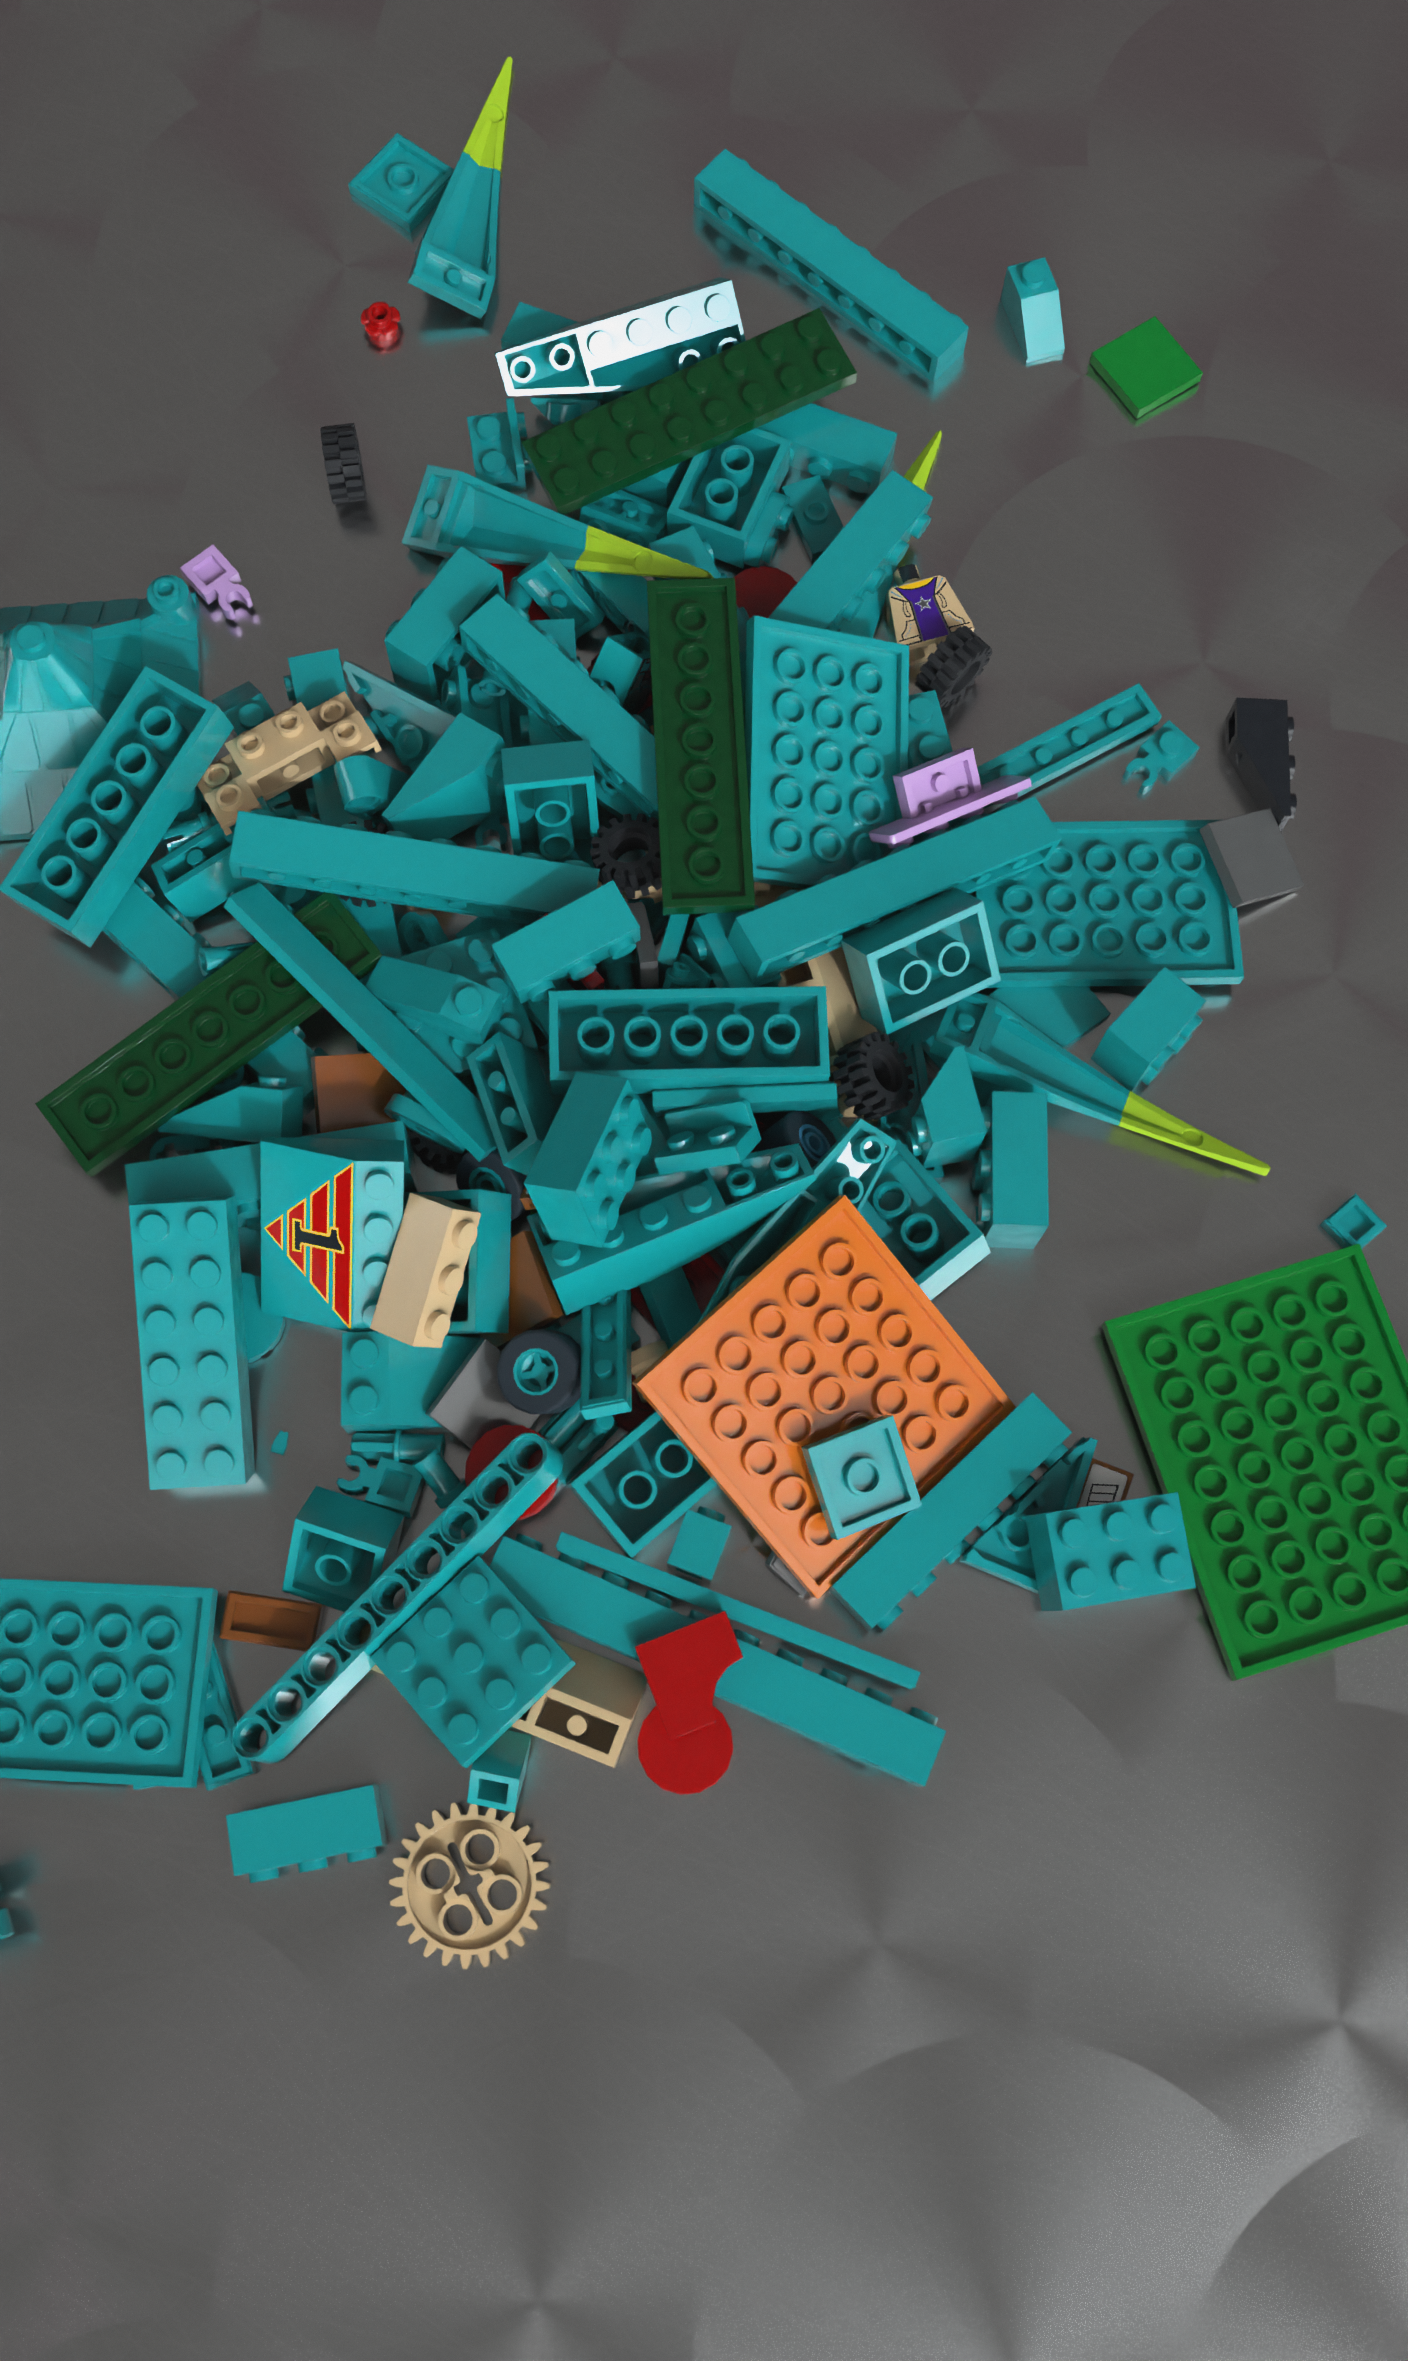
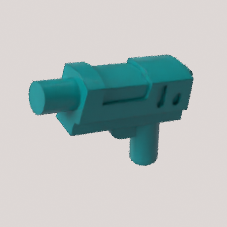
[556,1415,619,1488]

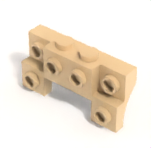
[197,691,382,836]

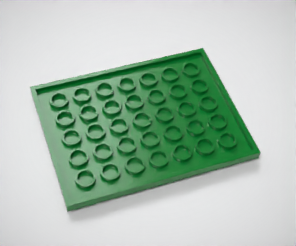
[1101,1244,1408,1681]

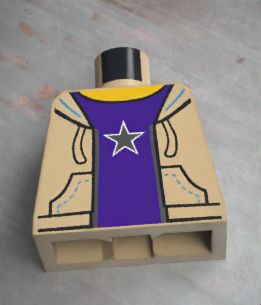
[884,564,975,666]

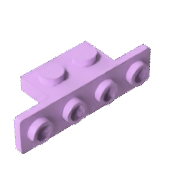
[869,748,1032,848]

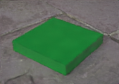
[1089,316,1203,419]

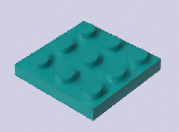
[370,927,539,1078]
[370,1555,576,1768]

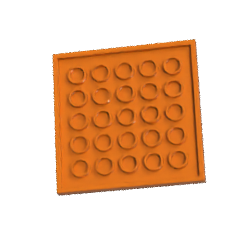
[632,1195,1016,1599]

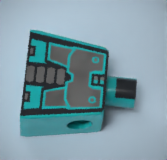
[590,632,652,716]

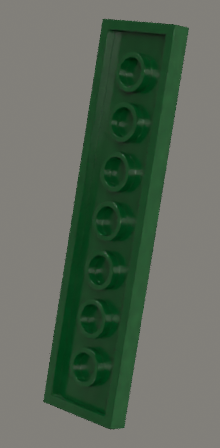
[521,308,857,515]
[647,578,755,915]
[35,892,382,1177]

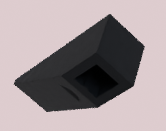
[1226,698,1297,832]

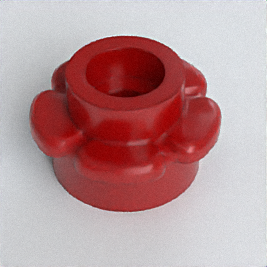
[361,302,400,342]

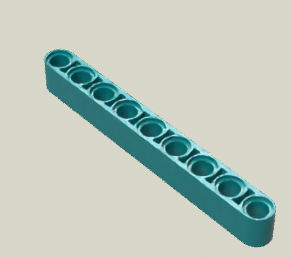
[231,1433,564,1764]

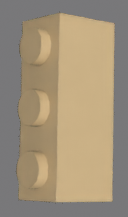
[370,1192,482,1348]

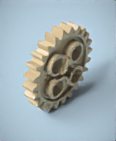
[389,1802,551,1969]

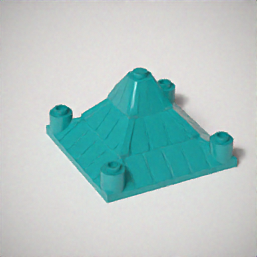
[0,575,204,841]

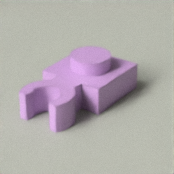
[180,544,253,620]

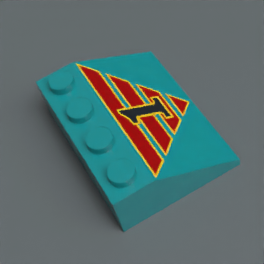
[260,1137,404,1332]

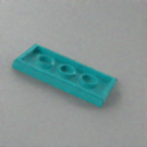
[922,986,1111,1106]

